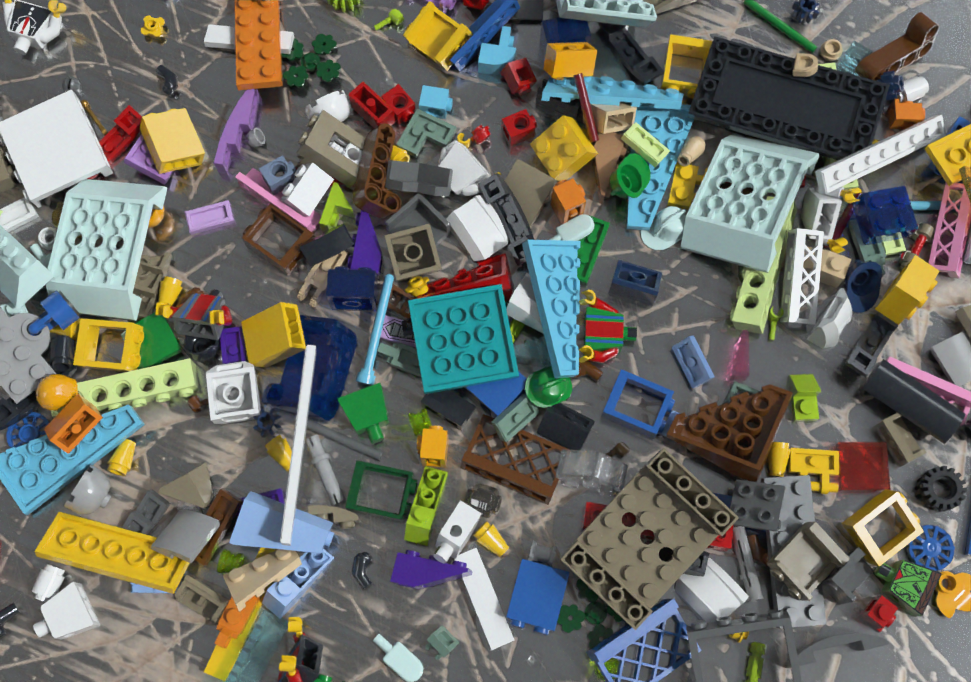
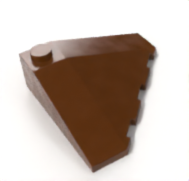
[666,384,793,482]

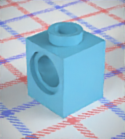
[419,85,453,119]

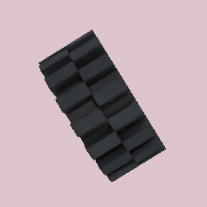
[917,466,967,512]

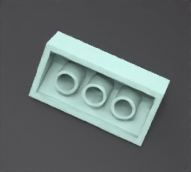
[0,225,54,309]

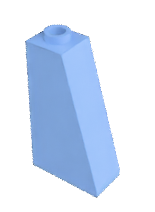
[229,491,334,553]

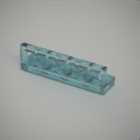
[225,609,288,682]

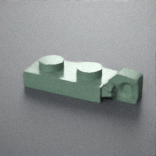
[848,216,886,277]
[377,342,421,377]
[491,393,540,442]

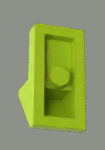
[319,182,355,232]
[789,374,821,422]

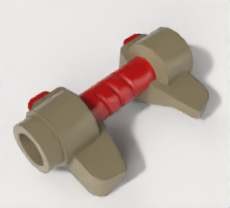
[899,223,935,270]

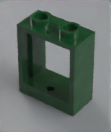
[345,460,418,523]

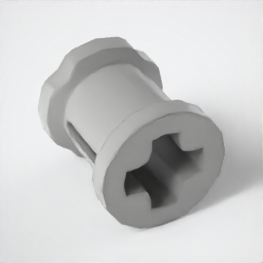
[528,540,557,567]

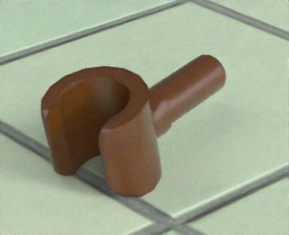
[188,395,209,413]

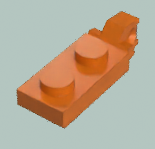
[214,588,265,649]

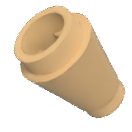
[677,136,706,167]

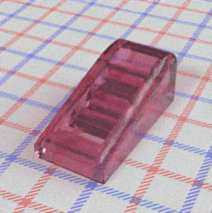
[727,330,749,381]

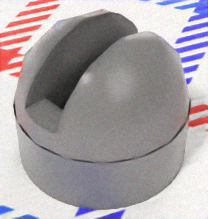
[246,128,266,148]

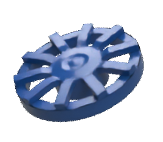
[6,412,50,448]
[907,525,955,571]

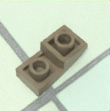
[308,505,360,529]

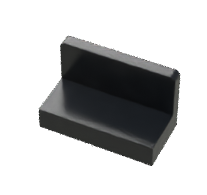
[421,390,476,431]
[537,403,595,453]

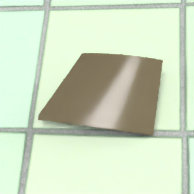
[505,159,557,229]
[133,252,172,320]

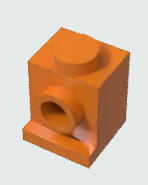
[888,99,925,129]

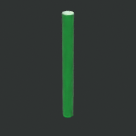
[743,0,818,54]

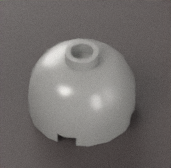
[64,465,112,514]

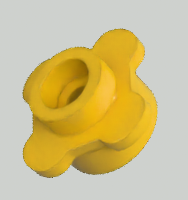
[141,15,165,38]
[405,276,429,297]

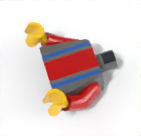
[155,289,232,340]

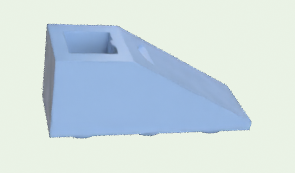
[262,549,334,619]

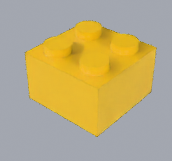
[530,115,598,181]
[875,255,939,325]

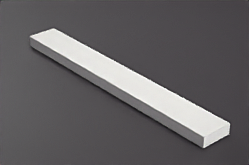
[815,115,946,194]
[280,345,316,546]

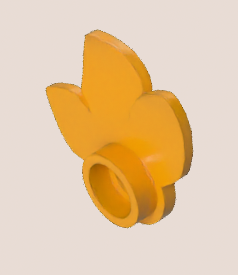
[935,571,971,618]

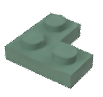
[396,109,457,158]

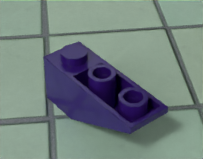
[348,210,384,281]
[390,550,473,590]

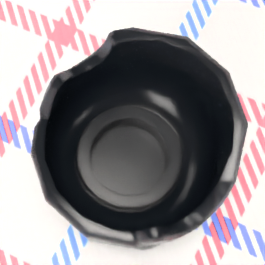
[181,335,219,362]

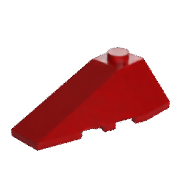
[417,253,514,303]

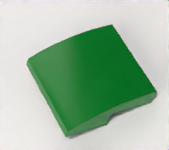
[121,312,182,370]

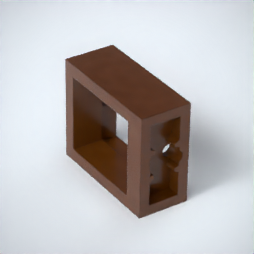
[242,203,315,276]

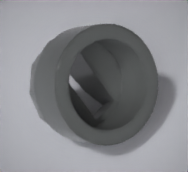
[62,76,82,95]

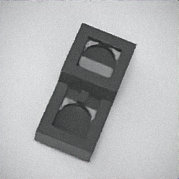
[122,489,171,535]

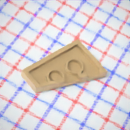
[223,549,302,612]

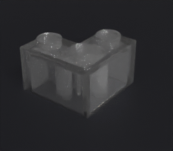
[555,450,628,496]

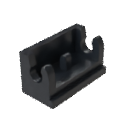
[536,79,581,119]

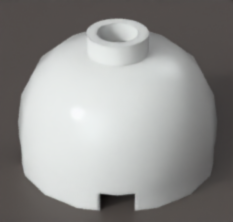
[304,90,350,122]

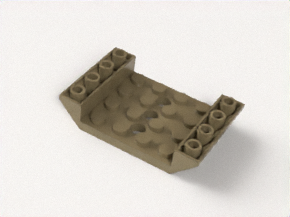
[560,448,739,630]

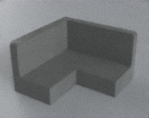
[385,160,453,197]
[385,193,451,246]
[822,547,873,605]

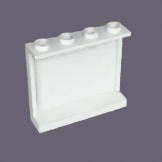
[0,89,113,208]

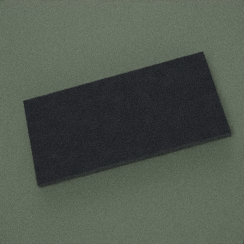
[687,36,890,160]

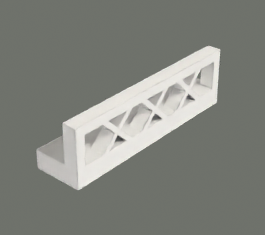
[780,228,824,325]

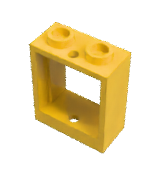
[661,34,712,99]
[73,318,144,372]
[841,489,924,566]

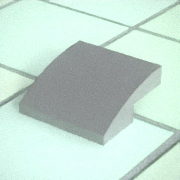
[930,330,971,387]
[151,509,220,564]

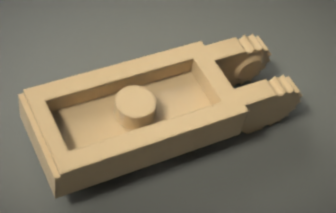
[297,251,349,308]

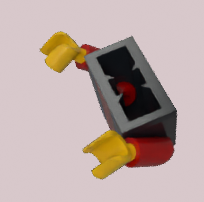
[277,617,323,682]

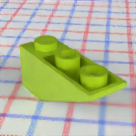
[404,466,448,546]

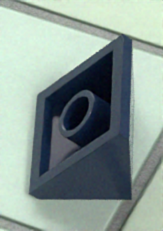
[609,260,663,306]

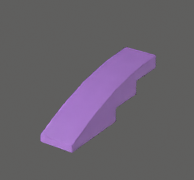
[214,89,259,173]

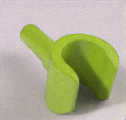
[374,9,405,31]
[767,306,784,341]

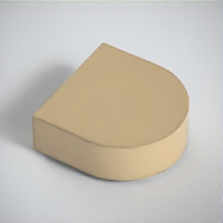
[793,53,818,77]

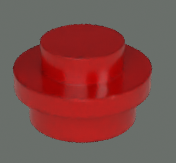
[470,125,491,145]

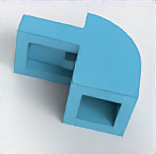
[478,26,516,75]

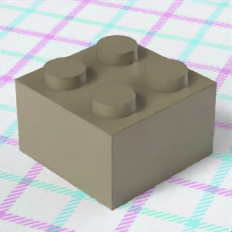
[384,223,442,282]

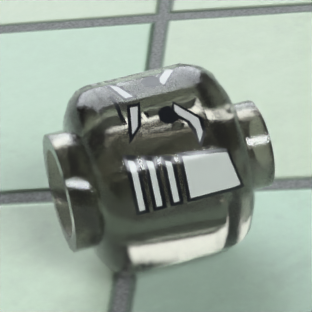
[464,483,502,518]

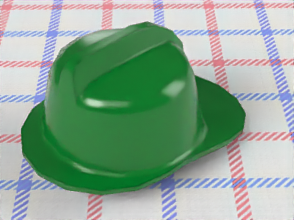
[610,153,651,198]
[525,366,572,408]

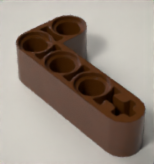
[855,12,940,81]
[353,123,401,219]

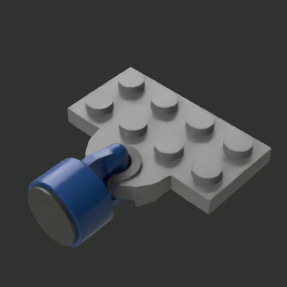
[0,290,80,404]

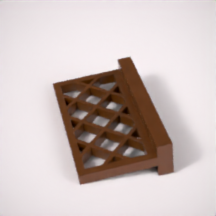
[460,414,571,505]

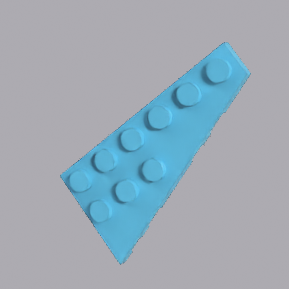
[541,76,684,110]
[626,103,694,231]
[522,240,580,378]
[0,405,145,515]

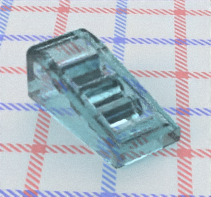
[836,40,873,76]

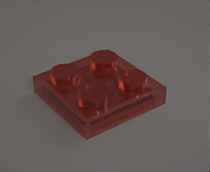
[836,442,891,491]

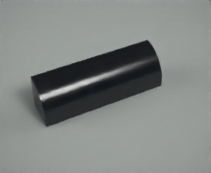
[862,359,965,444]

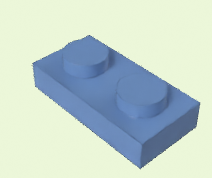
[672,335,715,389]

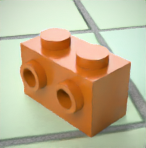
[550,178,586,225]
[44,393,103,454]

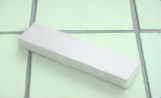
[204,25,294,54]
[455,548,514,650]

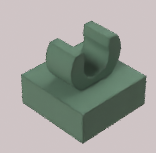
[425,625,459,660]

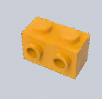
[543,42,597,80]
[417,426,449,468]

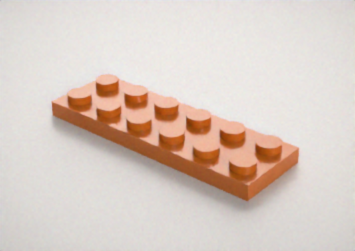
[235,0,283,90]

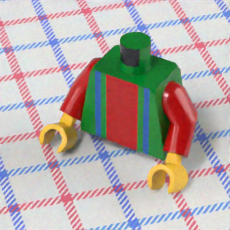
[579,290,637,363]

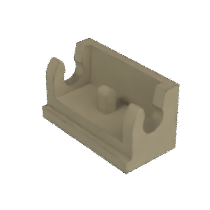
[875,413,927,467]
[174,575,230,626]

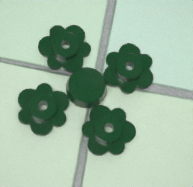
[281,34,341,87]
[557,578,624,649]

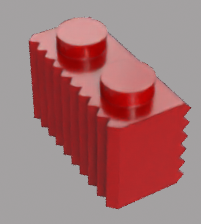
[349,82,396,129]

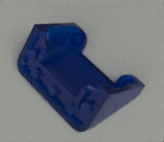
[261,315,357,421]

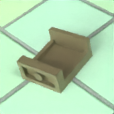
[766,521,850,601]

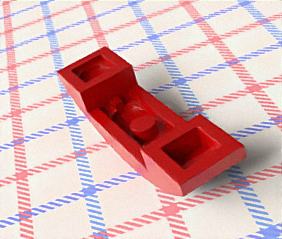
[80,105,142,182]

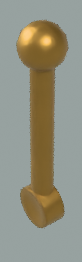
[80,100,108,136]

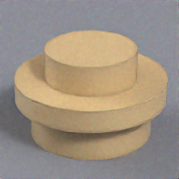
[820,39,843,61]

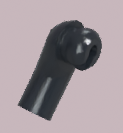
[156,65,178,95]
[351,552,373,590]
[0,603,20,638]

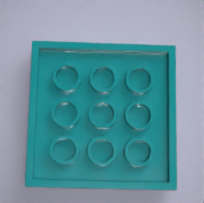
[408,284,519,394]

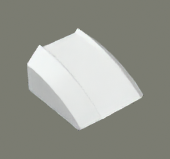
[446,195,509,261]
[506,273,543,333]
[806,288,852,349]
[206,361,261,424]
[675,558,749,623]

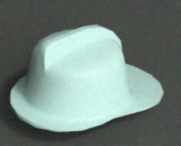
[641,206,687,250]

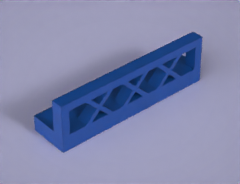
[450,0,520,72]

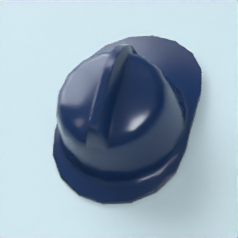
[844,259,882,313]

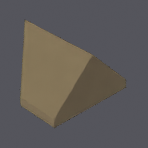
[158,462,214,508]

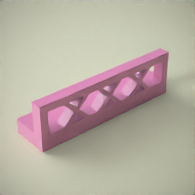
[235,168,322,233]
[928,183,971,278]
[886,357,971,426]

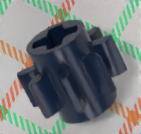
[792,0,820,24]
[877,71,904,100]
[253,408,283,438]

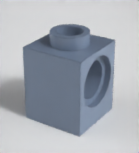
[259,155,296,195]

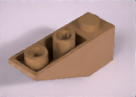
[592,132,628,204]

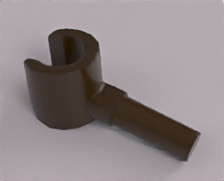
[597,442,630,464]

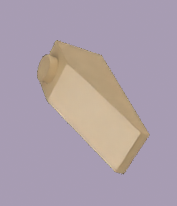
[782,247,851,288]

